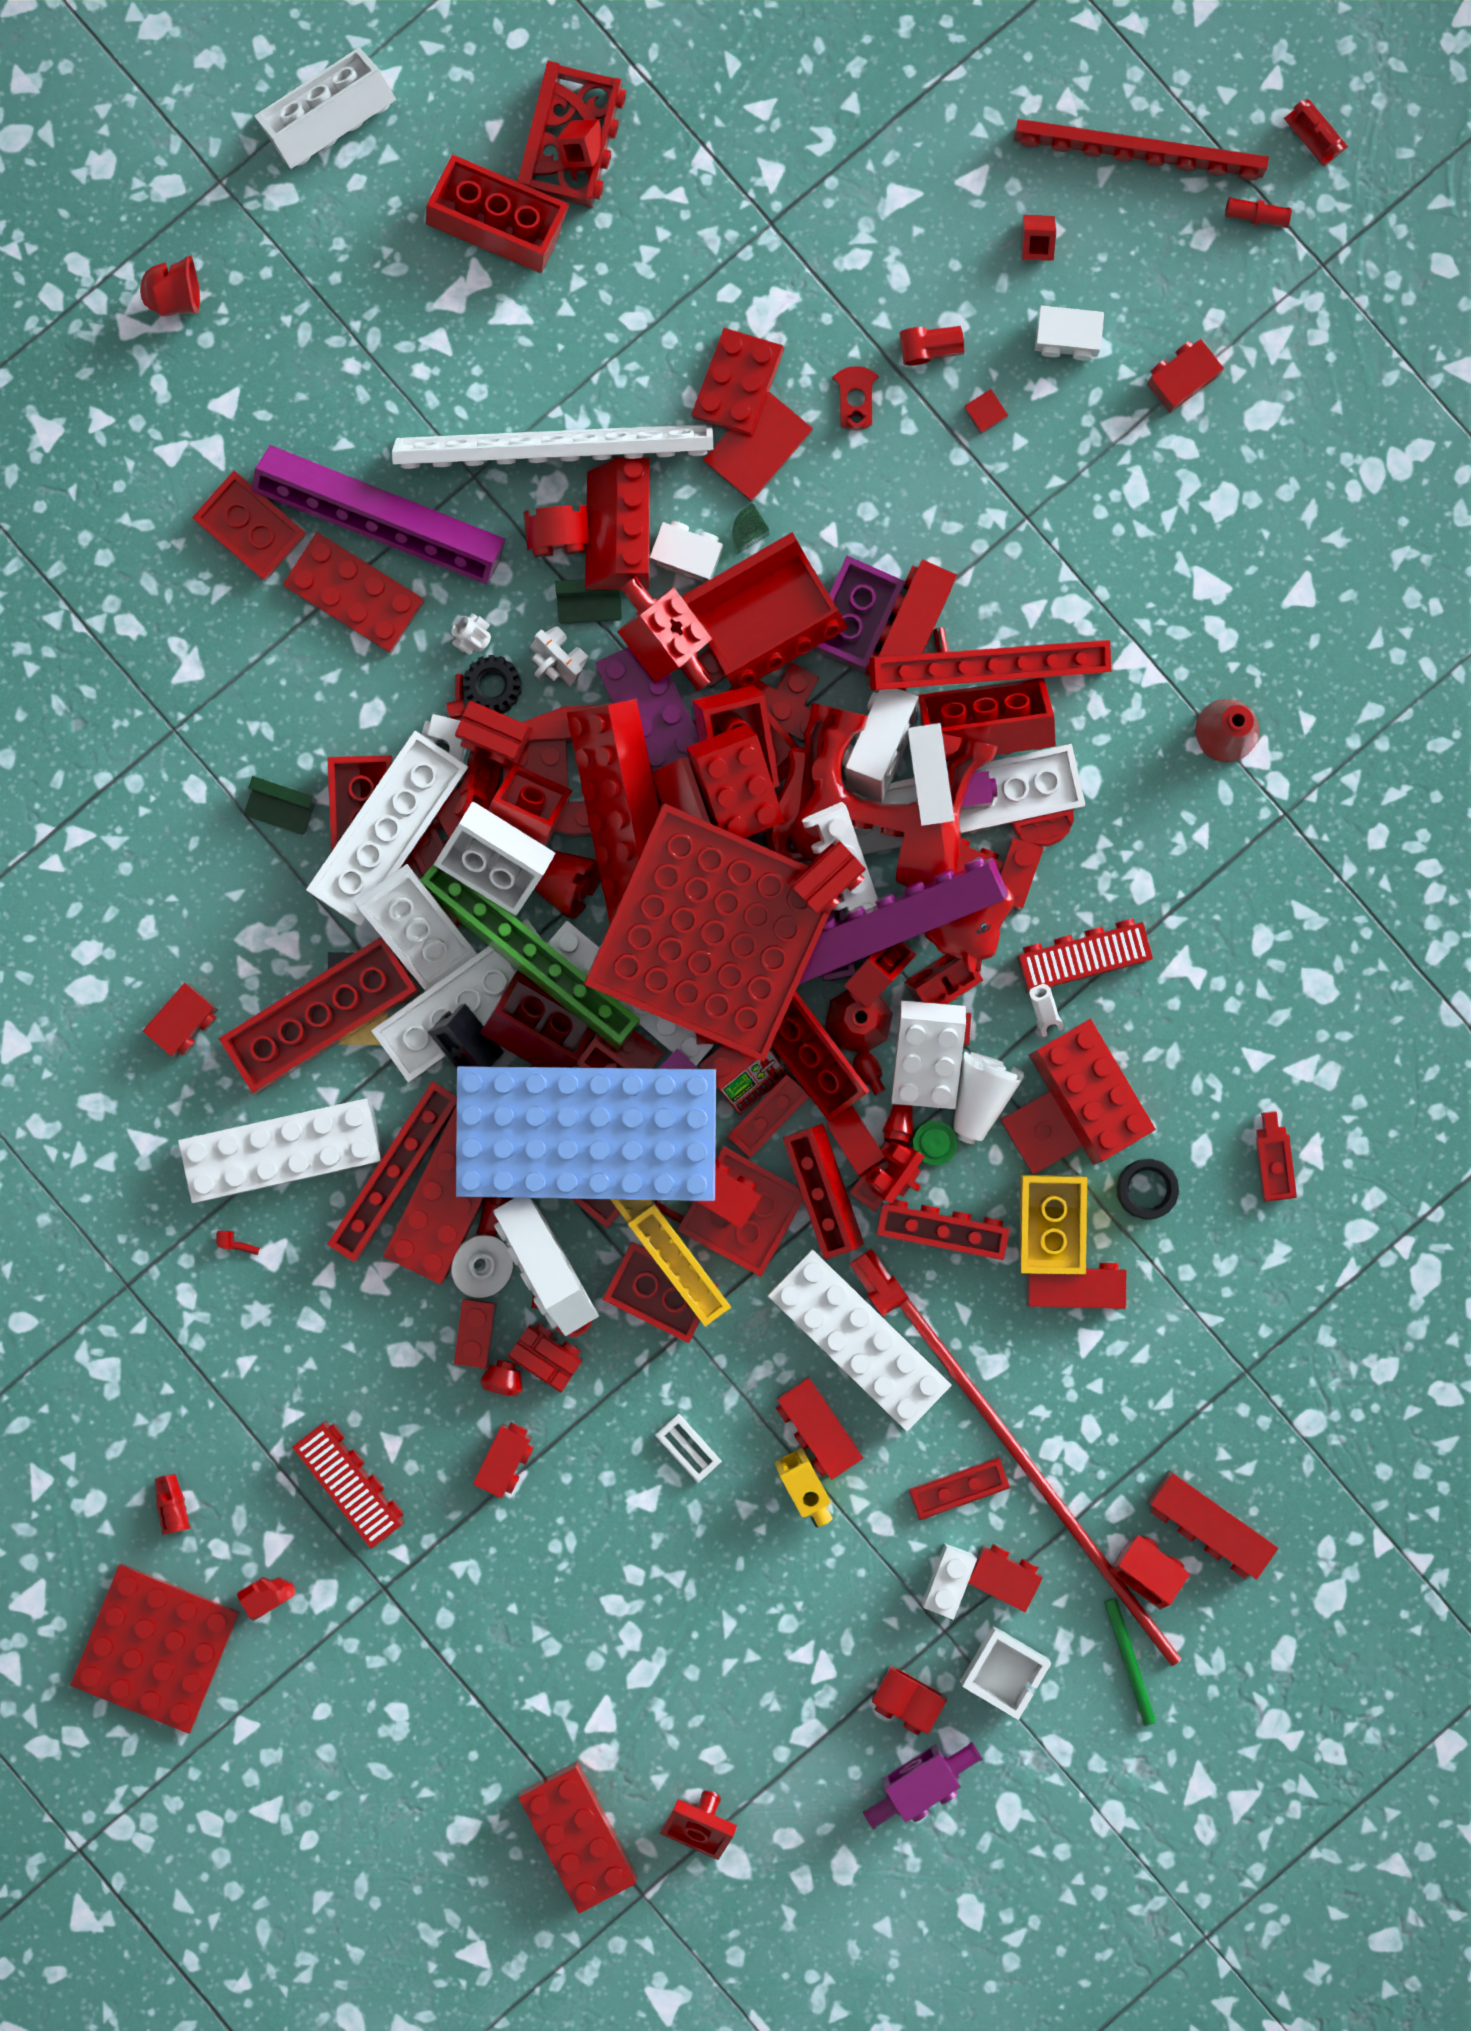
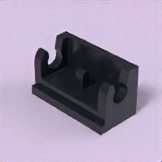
[428,1003,504,1069]

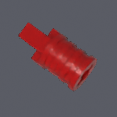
[155,1474,191,1535]

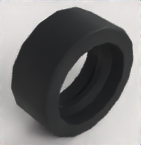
[1116,1159,1179,1219]

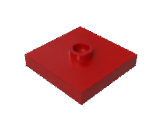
[1000,1091,1082,1175]

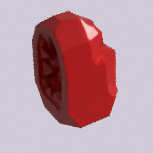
[237,1577,296,1621]

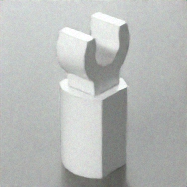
[1029,984,1064,1037]

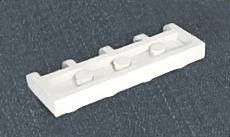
[802,802,878,913]

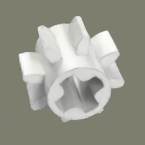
[451,613,491,655]

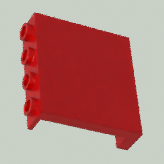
[682,532,848,690]

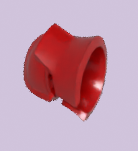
[140,255,200,317]

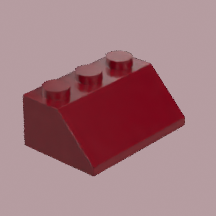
[480,971,593,1068]

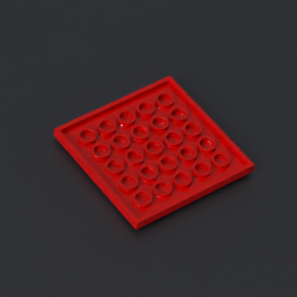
[584,803,831,1062]

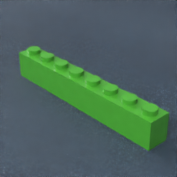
[420,865,640,1051]

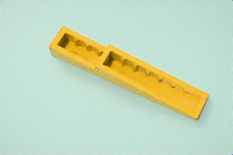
[610,1199,731,1327]

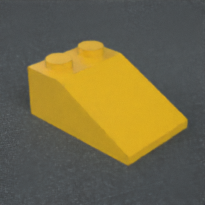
[1019,1175,1087,1274]

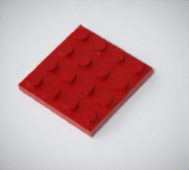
[70,1564,240,1734]

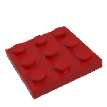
[677,1146,803,1277]

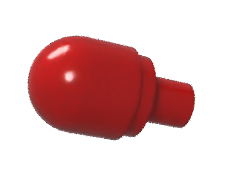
[853,1052,886,1096]

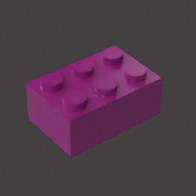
[811,555,905,674]

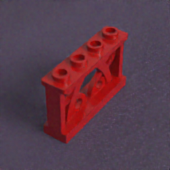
[517,60,627,208]

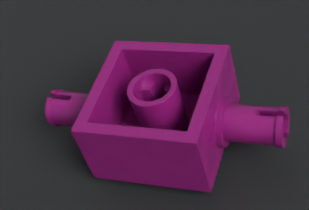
[863,1742,983,1830]

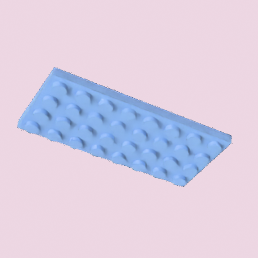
[456,1066,716,1201]

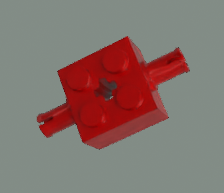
[617,576,713,691]

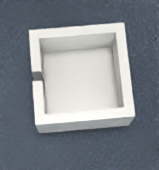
[960,1625,1051,1720]

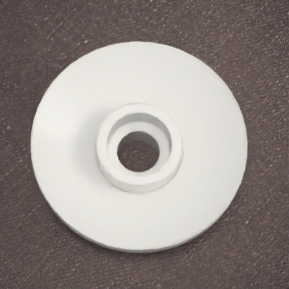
[451,1235,513,1298]

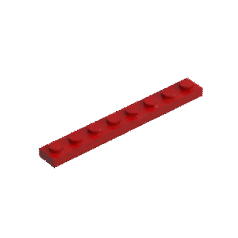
[1013,119,1269,180]
[869,640,1112,690]

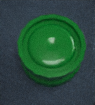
[912,1121,958,1166]

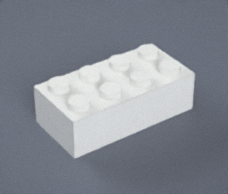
[493,1198,599,1336]

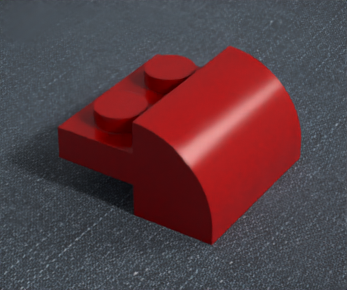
[575,1031,664,1069]

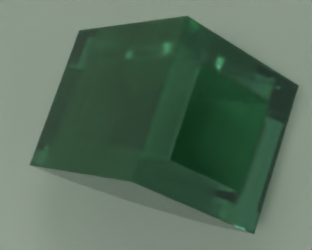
[732,502,770,555]

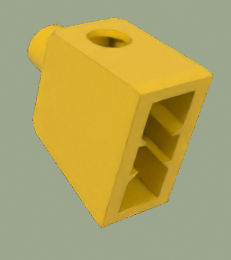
[774,1447,832,1528]

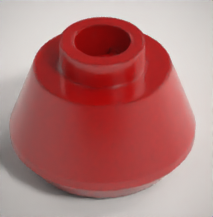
[480,1359,523,1397]

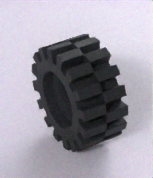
[463,655,522,714]

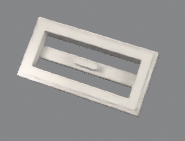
[655,1414,722,1483]

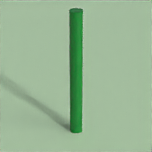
[1104,1598,1156,1726]

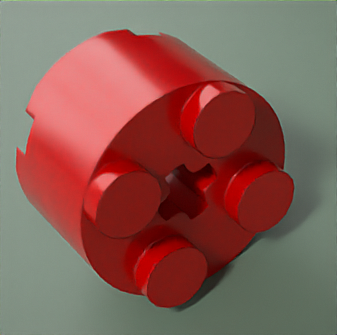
[523,505,590,557]

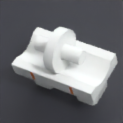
[529,626,589,687]

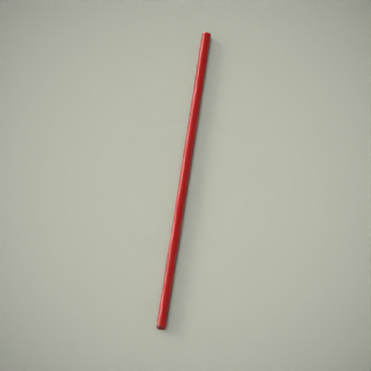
[899,1299,1182,1666]

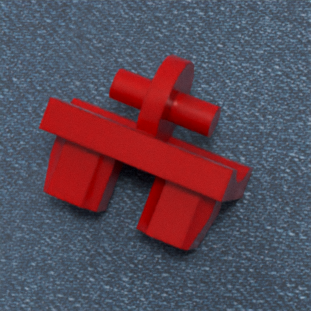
[866,1141,925,1204]

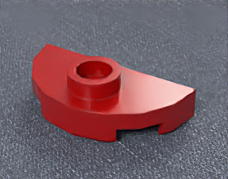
[1011,809,1074,847]

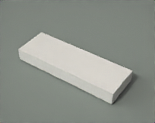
[908,723,954,826]

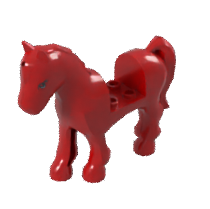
[765,703,1014,973]

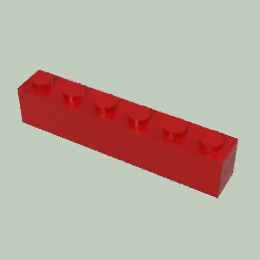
[327,1081,457,1262]

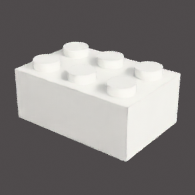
[842,689,919,803]
[433,802,556,916]
[891,1000,966,1109]

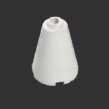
[953,1052,1024,1144]

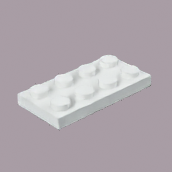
[355,864,477,991]

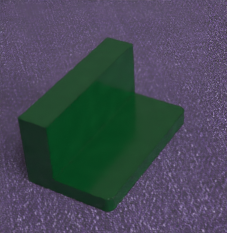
[555,579,622,624]
[244,776,317,835]

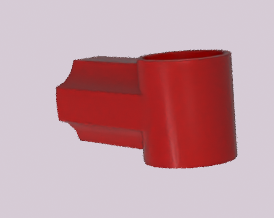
[899,326,965,366]
[849,1248,909,1317]

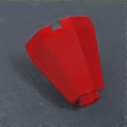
[825,989,893,1053]

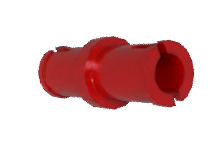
[1225,197,1292,228]

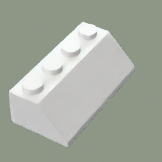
[254,47,397,169]

